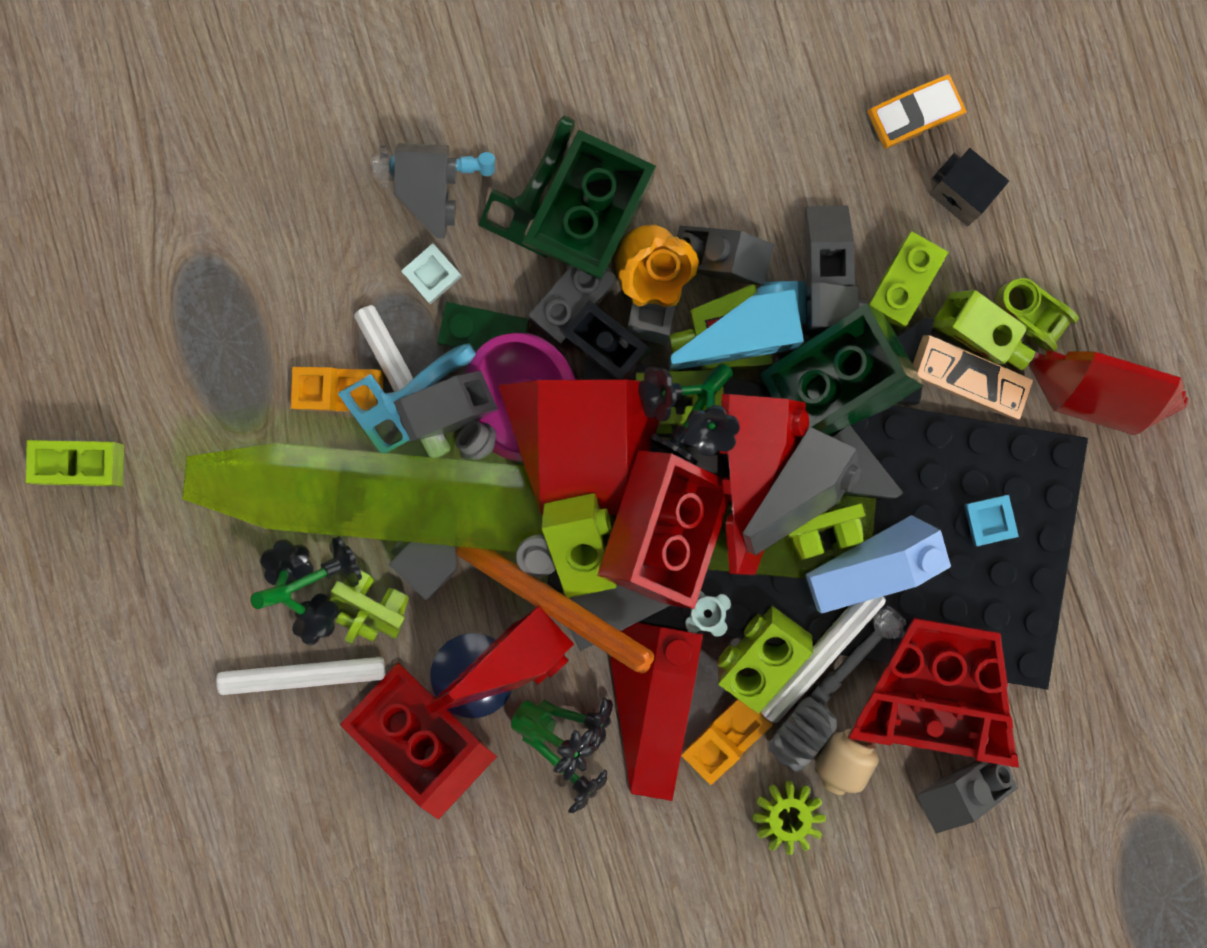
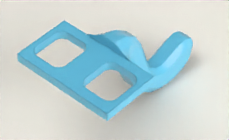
[338,343,476,455]

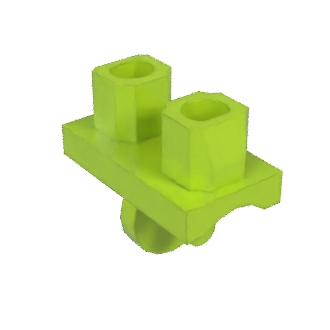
[785,500,866,560]
[330,570,409,645]

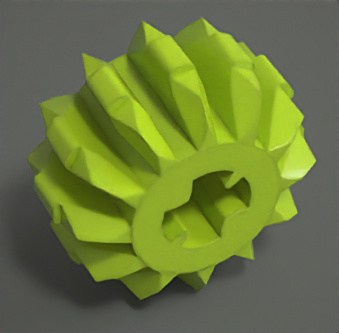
[752,780,826,855]

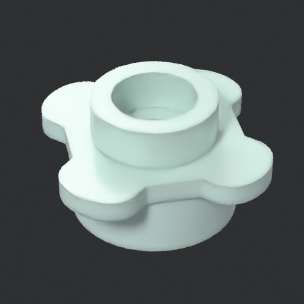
[685,591,731,637]

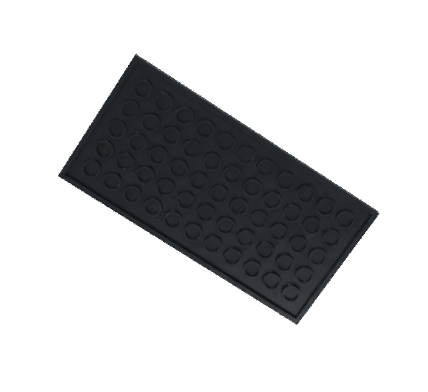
[547,356,1088,690]

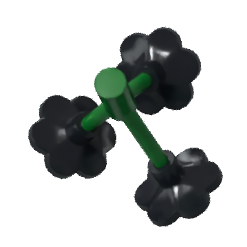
[638,363,740,465]
[250,536,362,646]

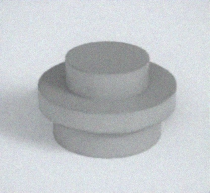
[456,421,496,462]
[516,534,556,577]

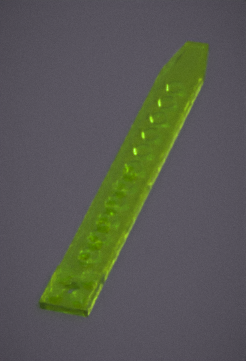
[182,443,876,579]

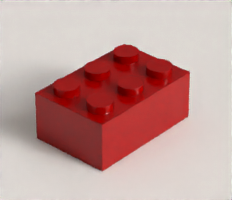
[597,451,730,609]

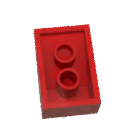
[426,606,574,714]
[339,663,497,820]

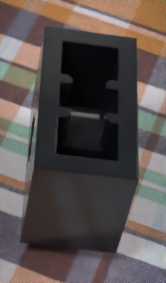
[929,148,1009,227]

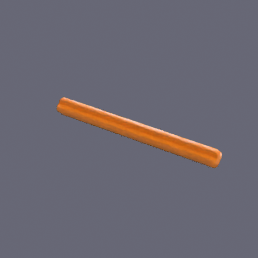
[457,536,654,673]

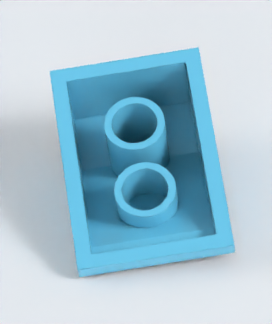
[668,284,804,372]

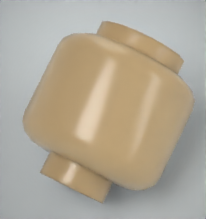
[815,729,879,795]

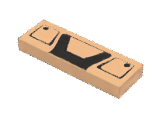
[913,335,1033,420]

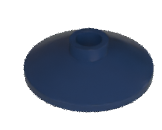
[430,633,512,718]

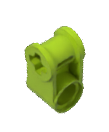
[994,278,1079,352]

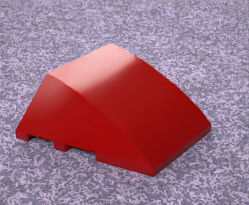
[1029,351,1189,435]
[498,379,659,516]
[848,618,1019,768]

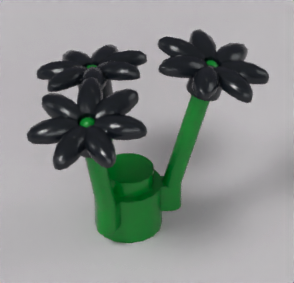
[511,698,613,813]

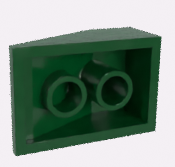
[523,130,656,280]
[760,303,924,435]

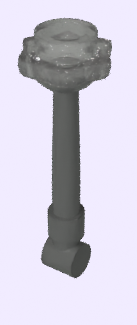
[807,606,906,705]

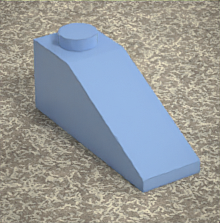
[805,515,951,613]

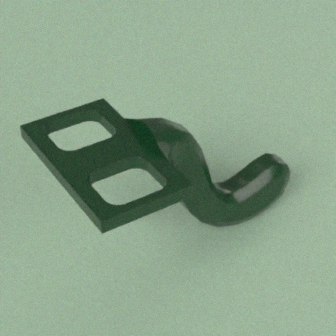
[478,115,575,258]

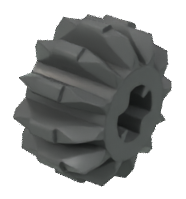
[768,697,837,772]

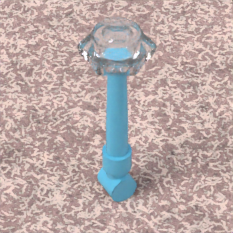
[372,146,495,188]

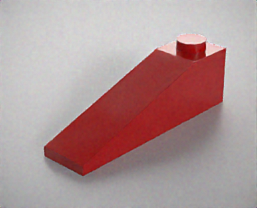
[720,394,809,575]
[610,622,703,801]

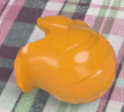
[614,224,699,307]

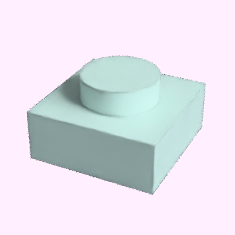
[401,243,462,304]

